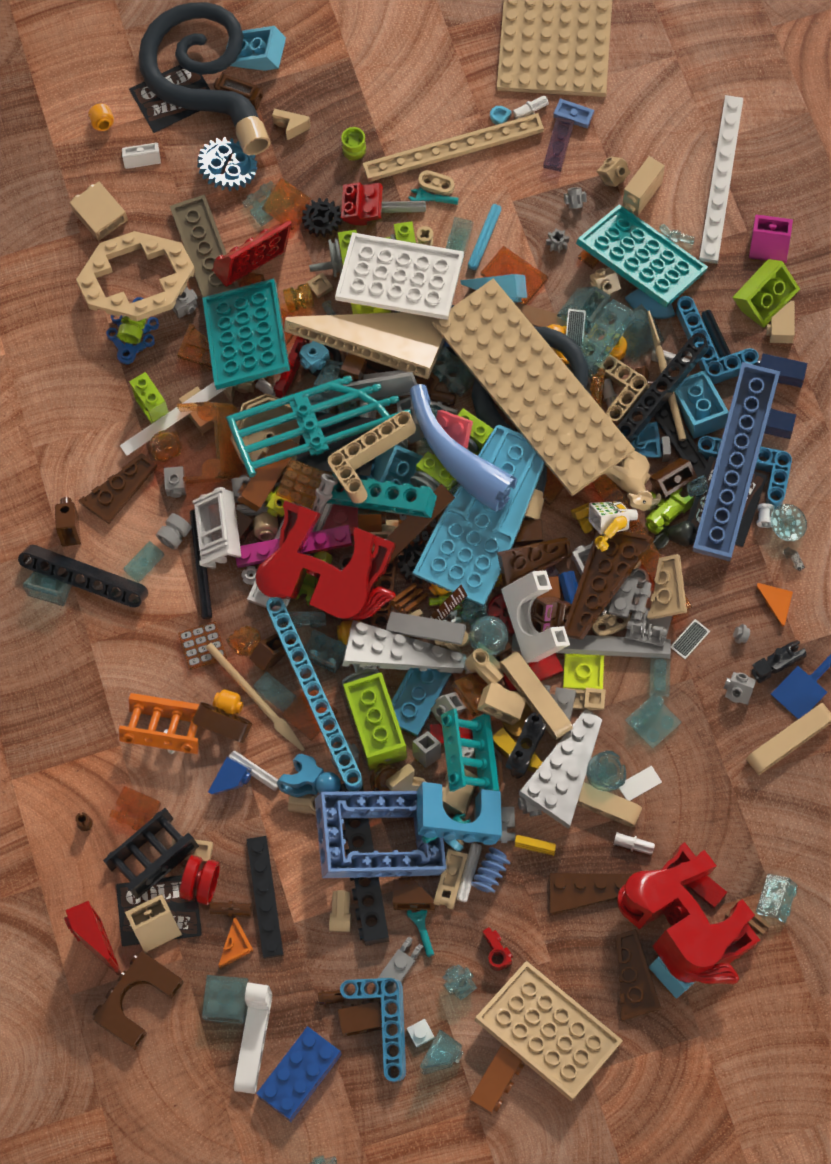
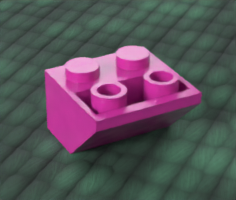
[749,215,793,263]

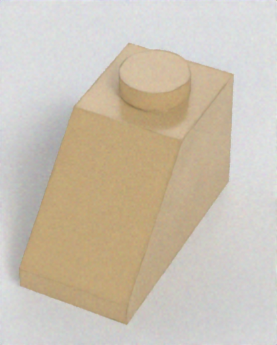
[766,301,795,343]

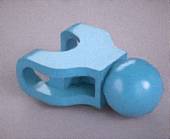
[277,754,341,797]

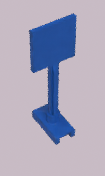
[771,654,831,719]

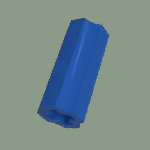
[558,571,578,604]

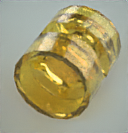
[283,283,314,313]

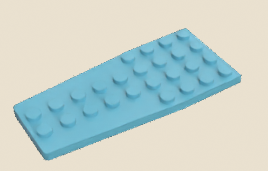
[413,425,545,606]

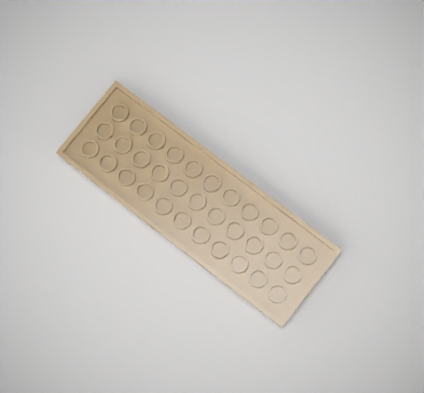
[432,278,635,496]

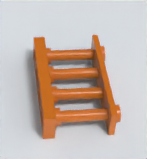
[119,693,199,754]

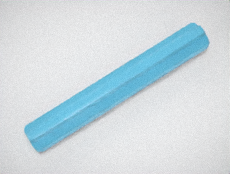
[468,204,501,270]

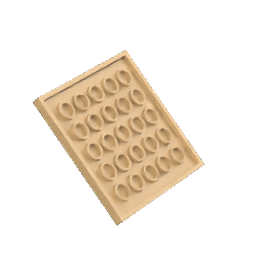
[497,0,612,97]

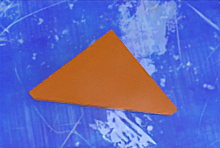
[756,583,793,627]
[218,917,254,969]

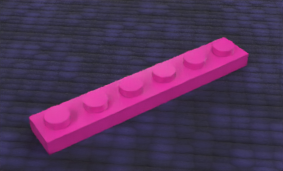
[236,525,353,568]

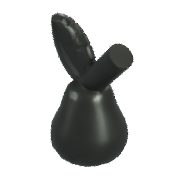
[649,521,696,551]

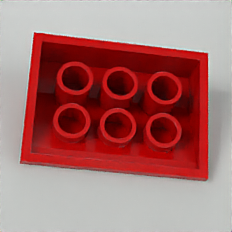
[213,220,292,287]
[64,901,121,975]

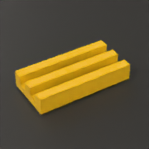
[515,835,556,856]

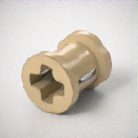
[417,226,433,246]

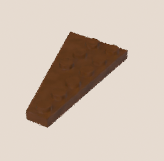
[564,531,655,640]

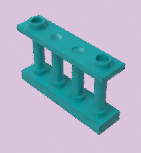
[441,708,499,792]

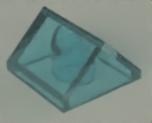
[23,572,72,606]

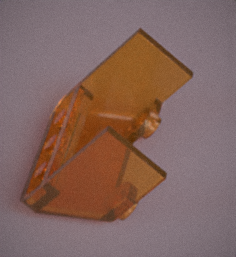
[177,402,243,484]

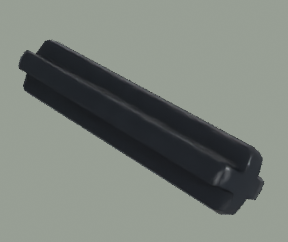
[701,310,731,358]

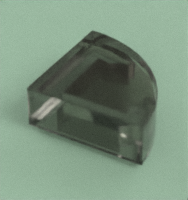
[783,547,805,571]

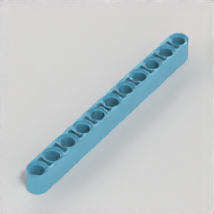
[266,597,363,792]

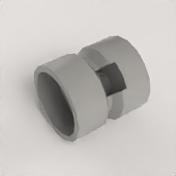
[156,513,192,550]

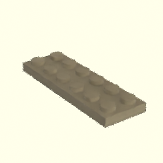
[170,194,239,297]

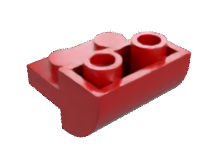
[341,182,383,226]

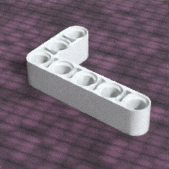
[234,983,272,1094]

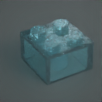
[202,975,250,1024]

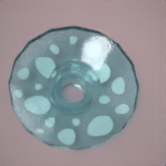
[771,504,807,541]

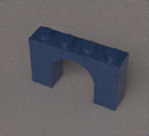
[756,353,808,439]

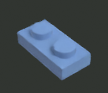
[553,99,594,129]

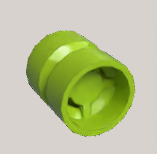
[341,127,366,161]
[117,315,147,344]

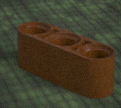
[192,702,253,743]

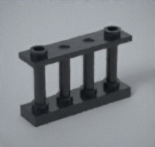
[103,808,199,899]

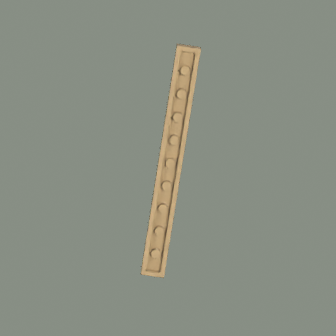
[363,113,544,182]

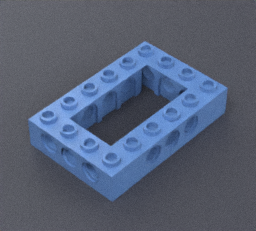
[315,791,446,878]

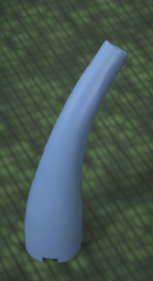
[410,384,517,512]

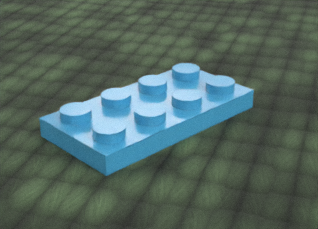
[391,668,452,737]

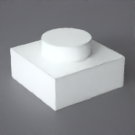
[407,1019,435,1048]

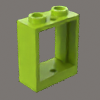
[129,372,169,424]

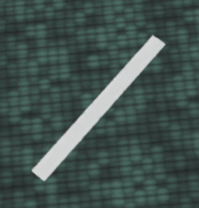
[120,382,228,456]

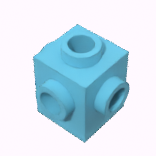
[299,341,330,373]

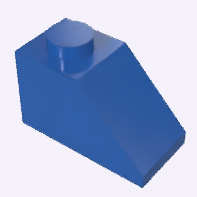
[208,757,252,795]

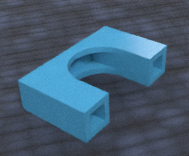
[417,782,502,845]

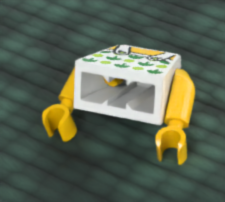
[580,502,638,552]

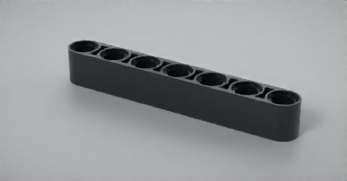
[617,333,709,443]
[18,545,148,608]

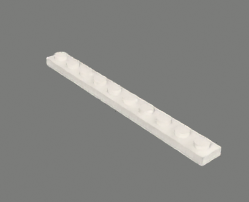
[699,95,743,264]

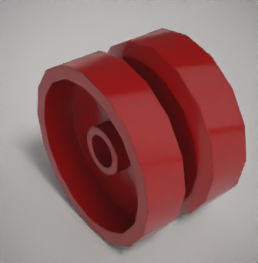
[180,855,220,906]

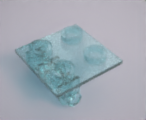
[625,694,682,748]

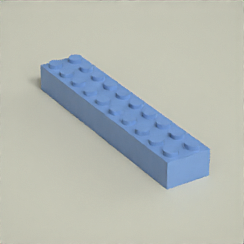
[692,362,780,561]

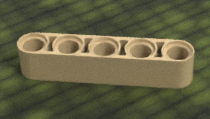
[499,652,573,740]
[746,703,831,775]
[577,782,642,827]

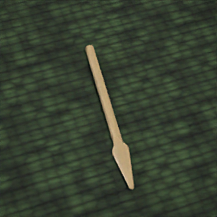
[647,311,687,441]
[206,643,305,751]

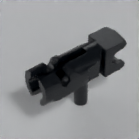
[751,640,807,683]

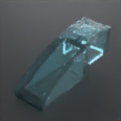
[446,217,474,267]

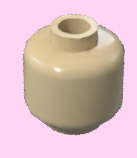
[253,512,279,541]

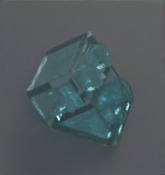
[557,287,611,334]

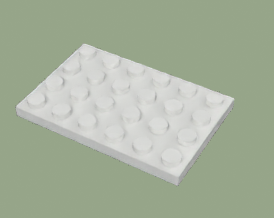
[335,232,464,320]

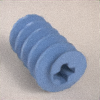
[470,847,510,893]

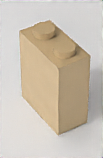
[623,156,665,216]
[70,181,128,241]

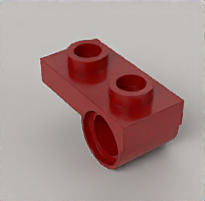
[483,927,513,971]

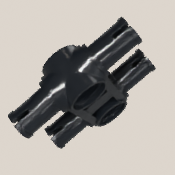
[505,713,547,779]

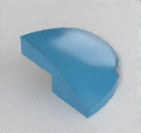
[625,289,675,319]
[622,422,662,458]

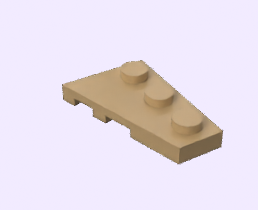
[647,554,687,620]

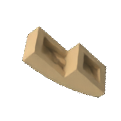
[565,688,606,710]

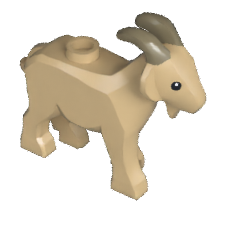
[604,451,661,511]

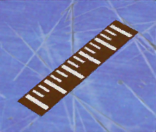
[428,585,468,620]

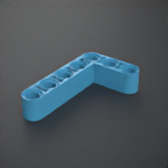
[676,296,759,384]
[697,436,792,510]
[340,978,406,1082]

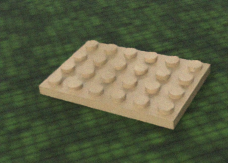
[474,961,623,1102]

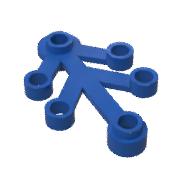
[106,297,159,364]

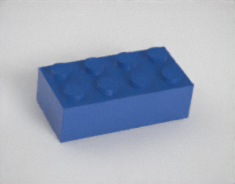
[256,1026,342,1122]

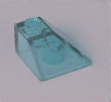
[611,304,664,362]
[419,1030,464,1075]

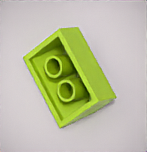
[732,259,800,327]

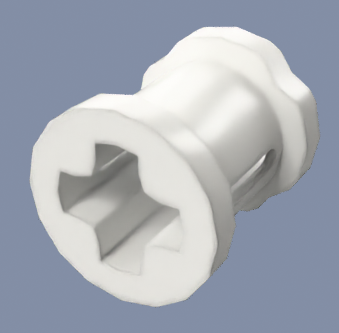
[756,503,774,528]

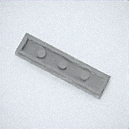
[386,612,466,645]

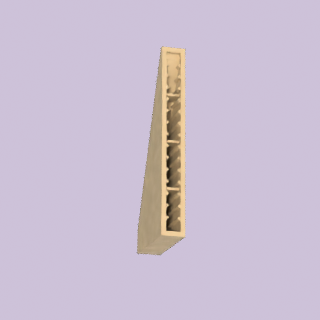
[284,312,445,379]

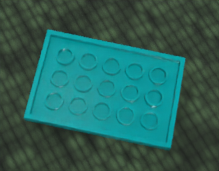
[576,204,708,308]
[202,279,290,390]

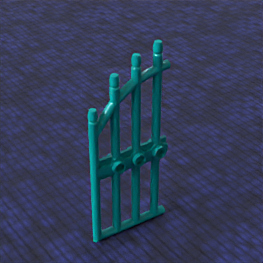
[226,376,412,477]

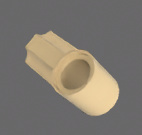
[465,648,505,685]
[288,794,319,816]
[329,890,351,932]

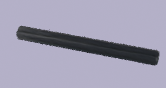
[190,510,212,619]

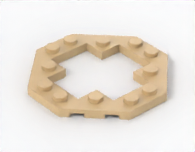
[76,231,195,321]

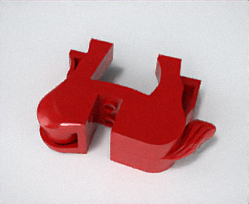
[256,500,396,621]
[617,842,760,985]

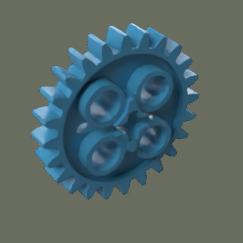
[197,138,257,191]

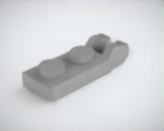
[378,937,424,993]

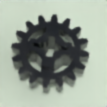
[302,198,342,238]
[397,541,425,584]

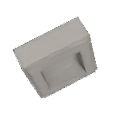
[661,436,671,462]

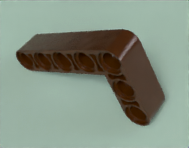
[339,554,396,630]

